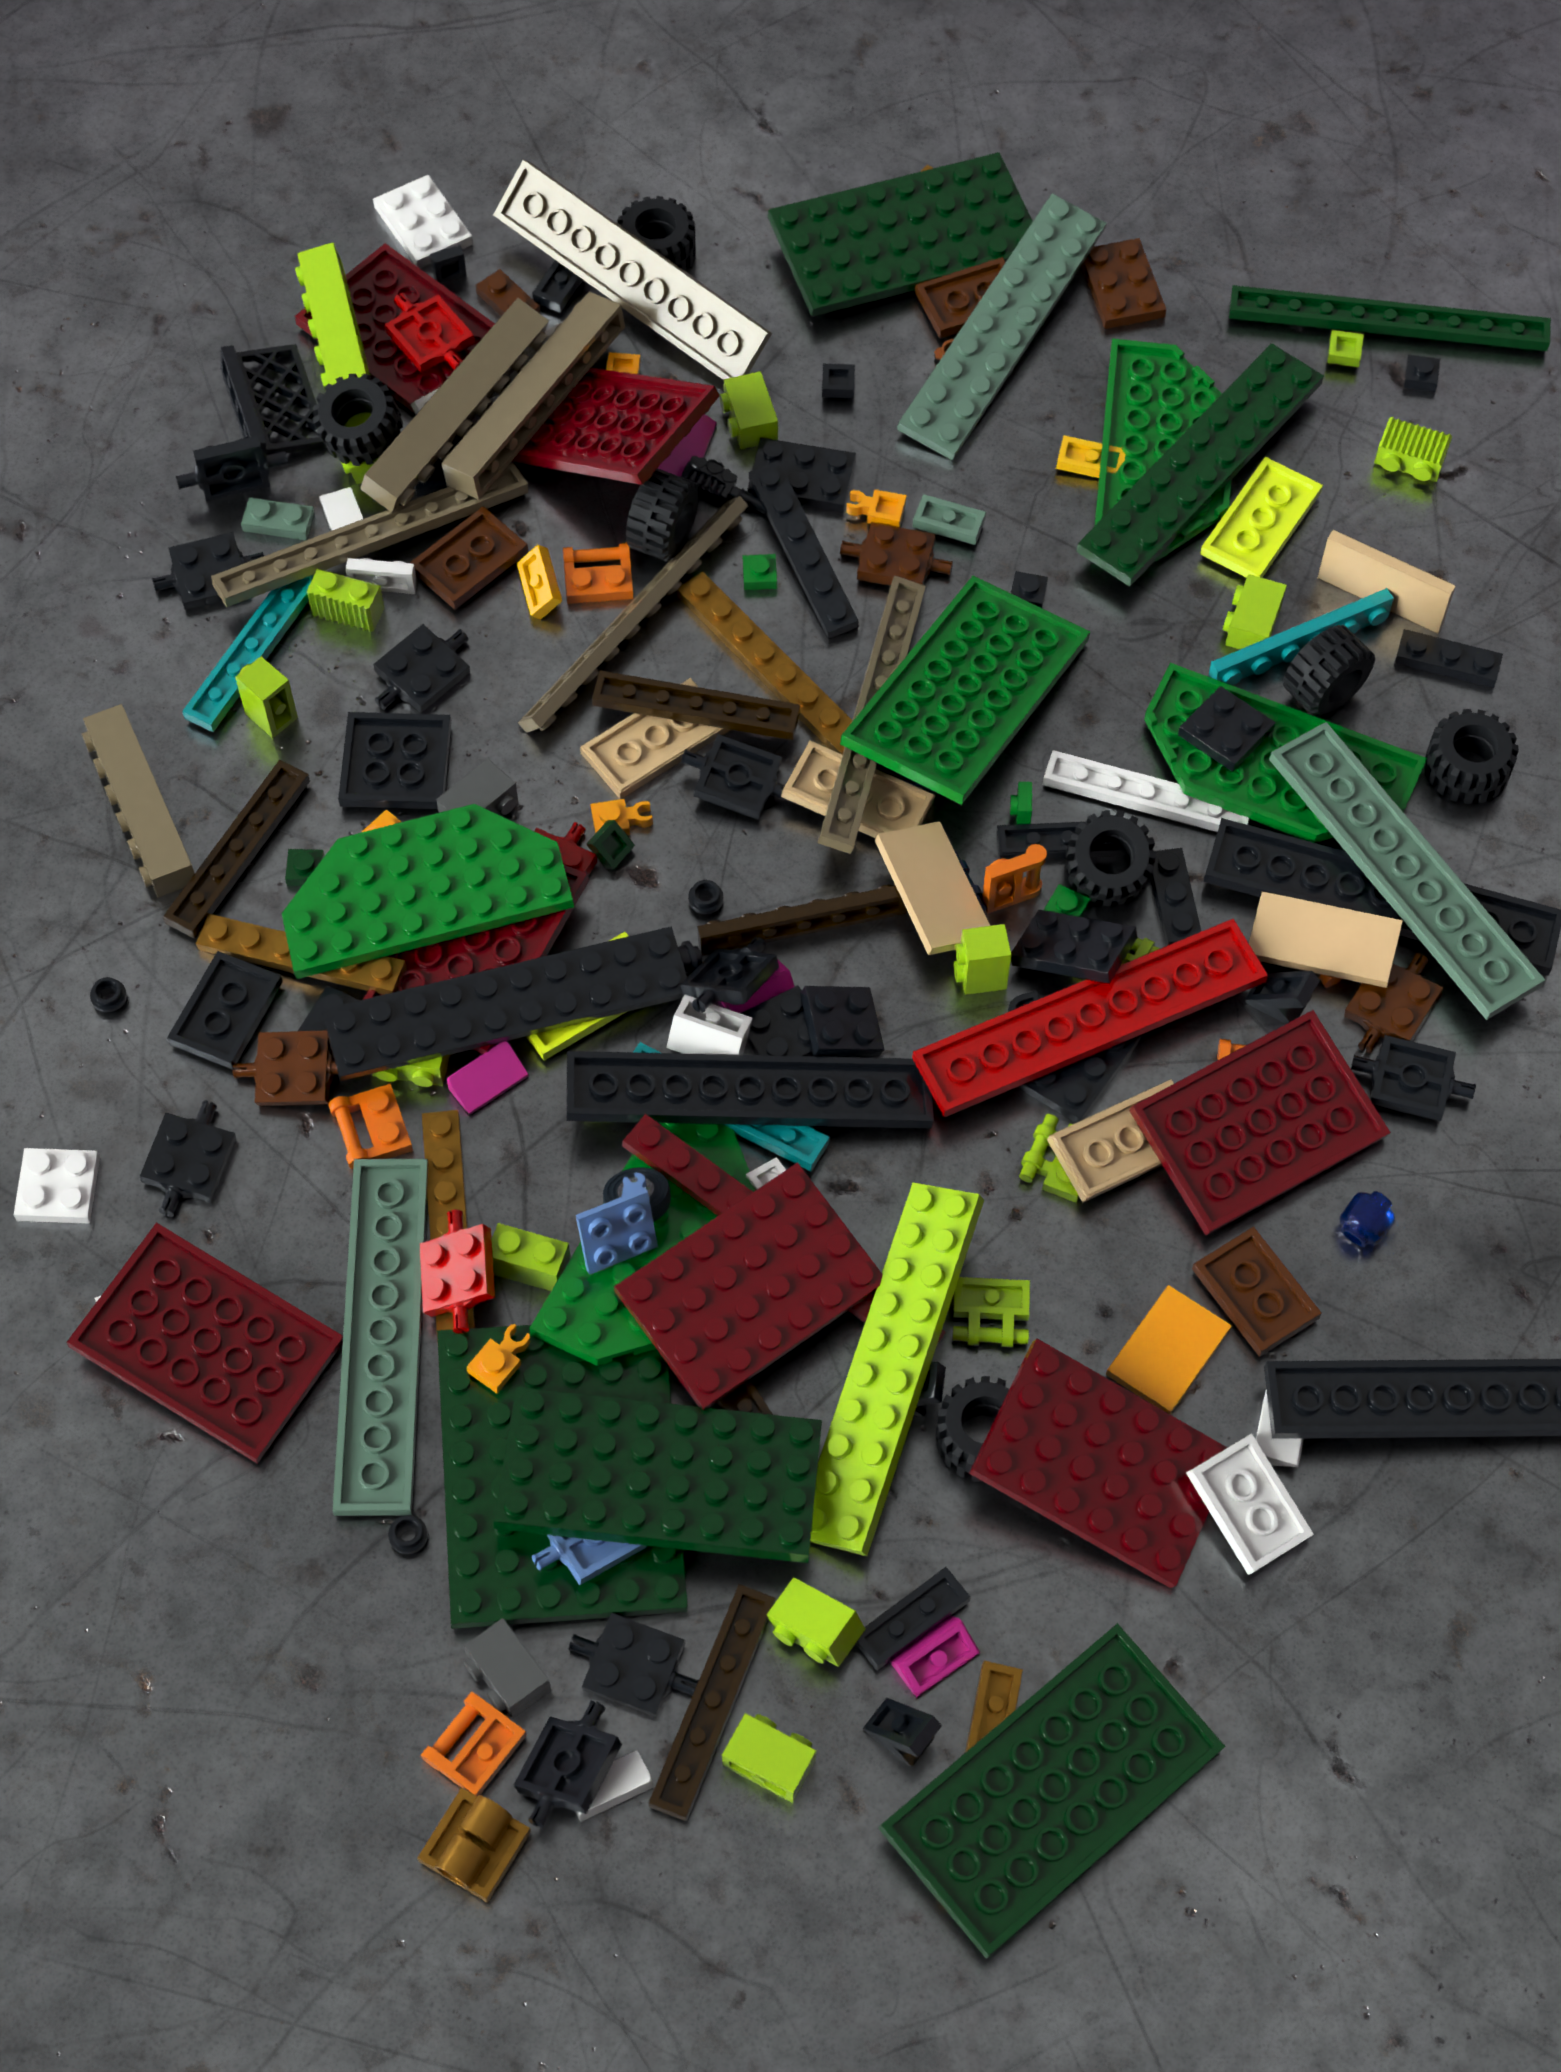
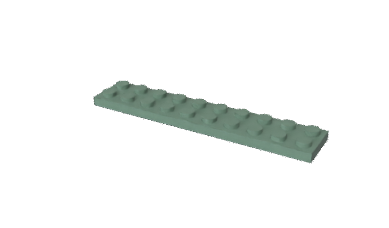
[897,193,1107,461]
[1269,722,1545,1020]
[333,1159,429,1516]

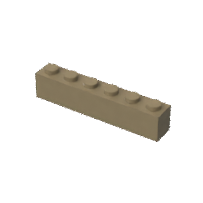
[81,704,195,898]

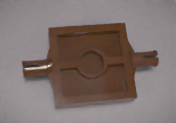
[840,522,953,586]
[1344,953,1443,1053]
[233,1030,338,1106]

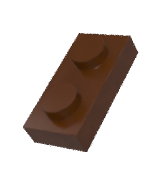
[475,269,540,316]

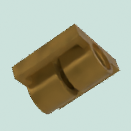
[417,1787,531,1903]

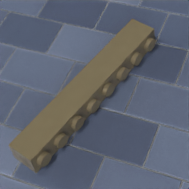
[441,292,625,500]
[360,298,549,513]

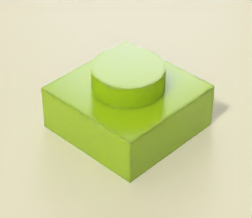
[1327,330,1364,367]

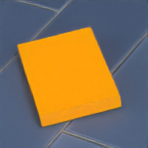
[1106,1285,1232,1415]

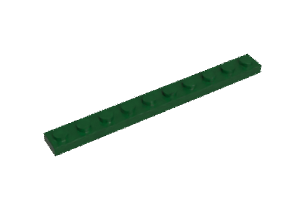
[1229,285,1551,351]

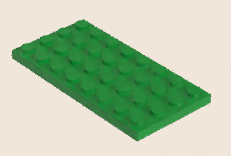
[840,576,1090,805]

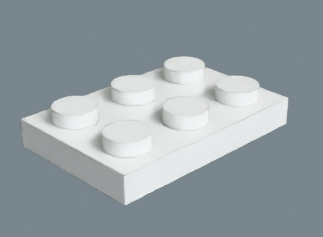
[373,175,473,268]
[1186,1434,1314,1575]

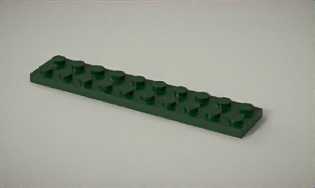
[1076,343,1324,587]

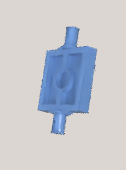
[532,1535,646,1585]

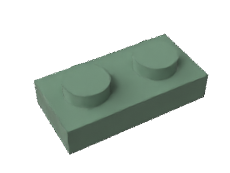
[913,494,986,545]
[241,497,315,541]

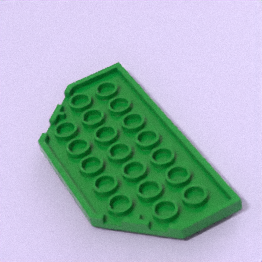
[1094,338,1231,561]
[1144,663,1427,843]
[281,804,575,979]
[530,1123,756,1366]

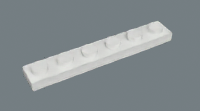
[1043,750,1249,832]

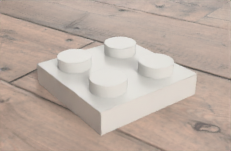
[14,1148,100,1224]

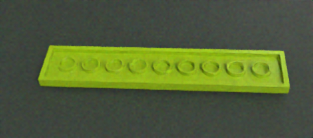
[810,1182,984,1556]

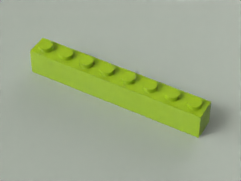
[295,242,379,484]

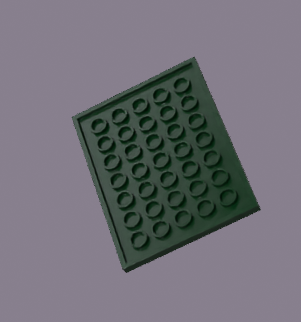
[437,1325,688,1629]

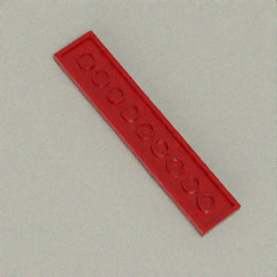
[912,918,1268,1117]

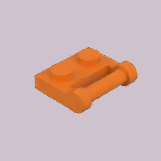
[563,543,633,604]
[982,844,1047,914]
[328,1083,413,1169]
[420,1692,527,1797]

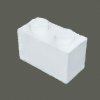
[666,995,753,1055]

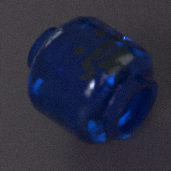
[1339,1191,1395,1248]

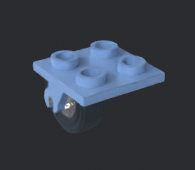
[576,1168,671,1275]

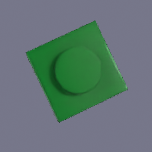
[742,554,777,590]
[1010,781,1032,824]
[1044,884,1090,917]

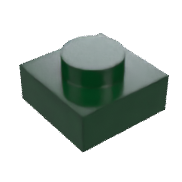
[586,820,635,870]
[285,849,325,886]

